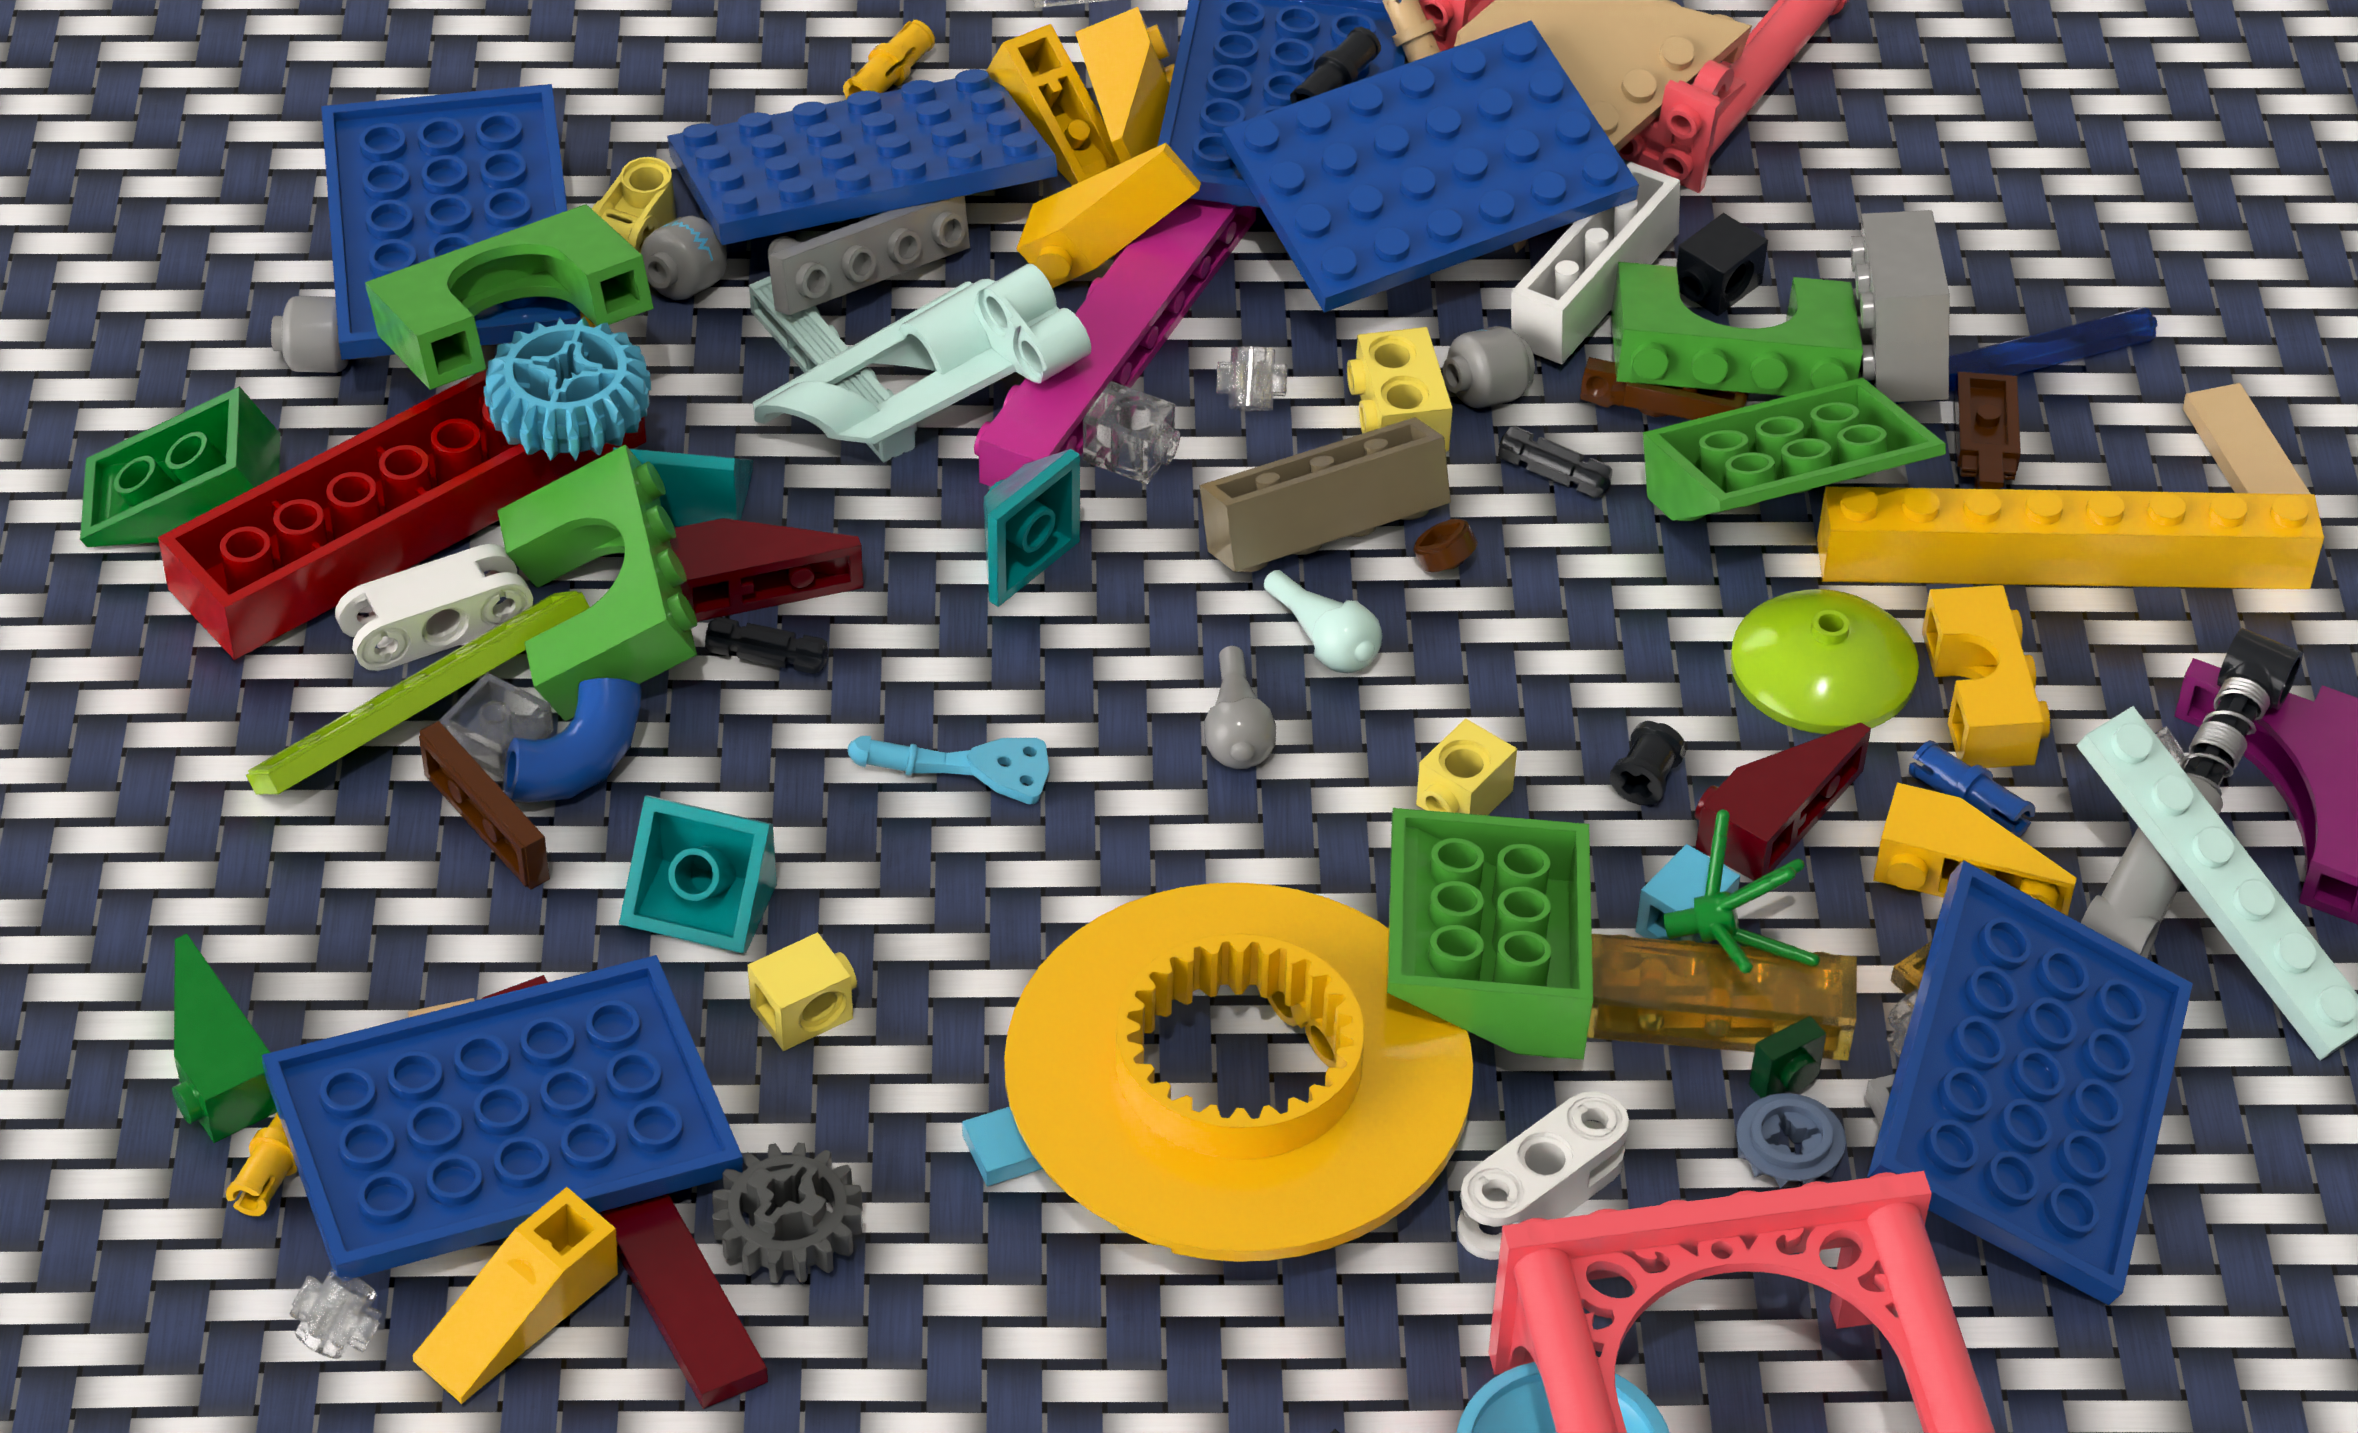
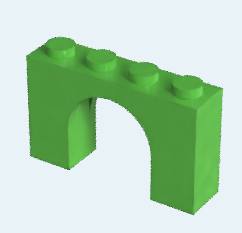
[365,204,654,390]
[1611,262,1863,396]
[497,444,697,721]

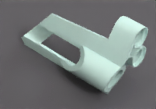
[753,264,1092,444]

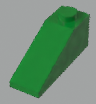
[172,933,277,1143]

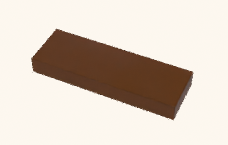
[419,721,550,890]

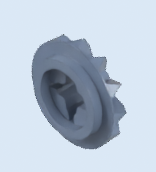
[1736,1093,1846,1189]

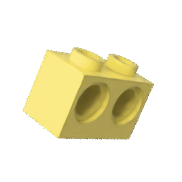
[1347,327,1453,452]

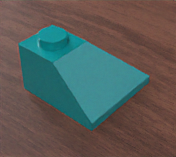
[984,449,1080,607]

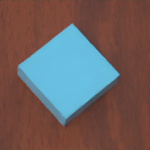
[962,1107,1043,1186]

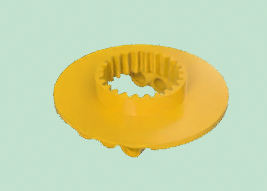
[1004,883,1473,1262]

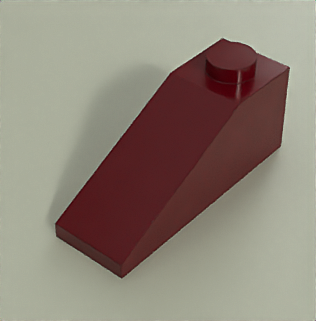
[670,518,863,622]
[1695,722,1871,881]

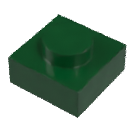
[1749,1016,1827,1098]

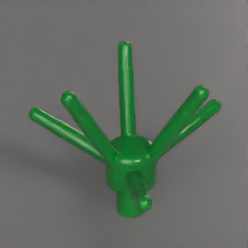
[1664,809,1820,974]

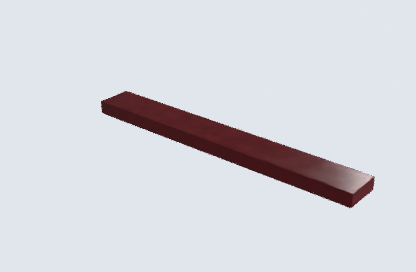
[482,975,768,1409]

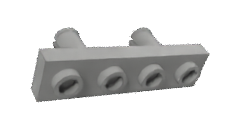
[768,196,970,315]

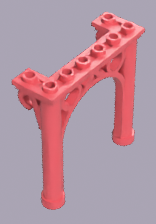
[1419,0,1849,193]

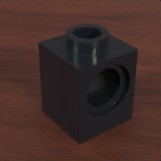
[1676,213,1768,316]

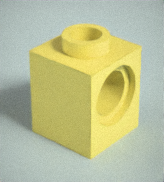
[1416,718,1517,815]
[748,932,857,1051]

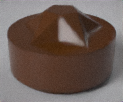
[1413,519,1478,572]

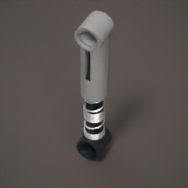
[2081,628,2303,959]

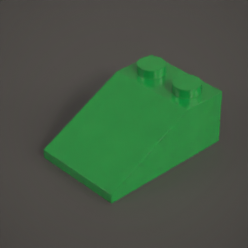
[80,386,281,547]

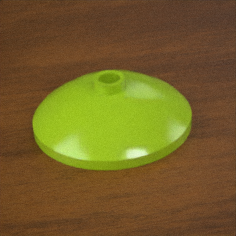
[1730,589,1919,734]

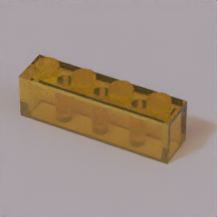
[1587,934,1857,1061]

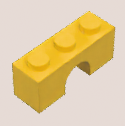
[1922,585,2050,768]

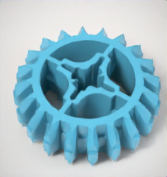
[484,317,651,461]

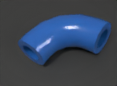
[504,678,642,803]

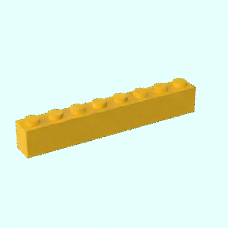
[1817,487,2324,589]

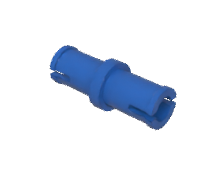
[1909,740,2036,837]

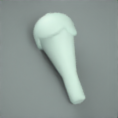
[1264,570,1383,673]

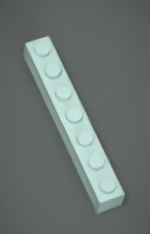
[749,276,917,463]

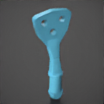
[847,736,1049,804]

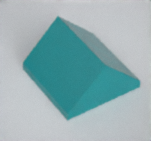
[613,447,753,527]
[619,795,777,953]

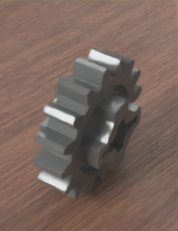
[712,1143,863,1283]

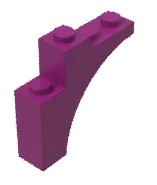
[2174,658,2358,925]

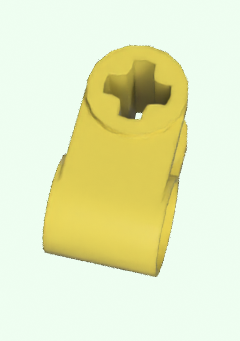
[592,157,677,253]

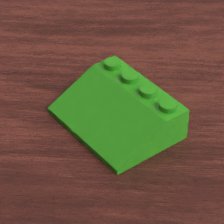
[1643,377,1946,521]
[1387,808,1593,1060]

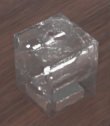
[1083,381,1180,485]

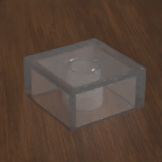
[439,672,554,779]

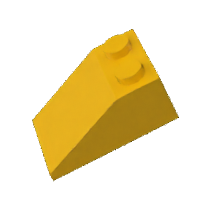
[1075,7,1175,163]

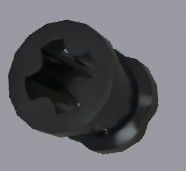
[1610,721,1686,806]

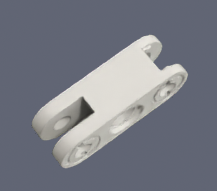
[335,544,533,671]
[1457,1091,1629,1260]

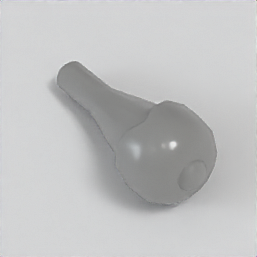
[1204,646,1276,769]

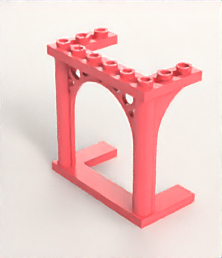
[1488,1171,1995,1433]

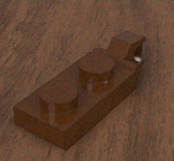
[1580,357,1749,420]
[1954,372,2021,489]

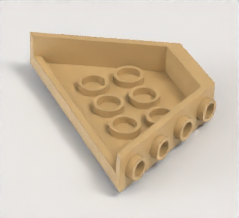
[1454,0,1752,253]

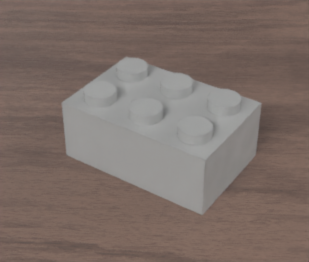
[1850,210,1950,402]

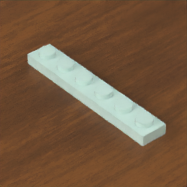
[2076,706,2358,1061]

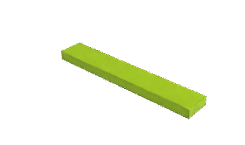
[246,591,590,795]

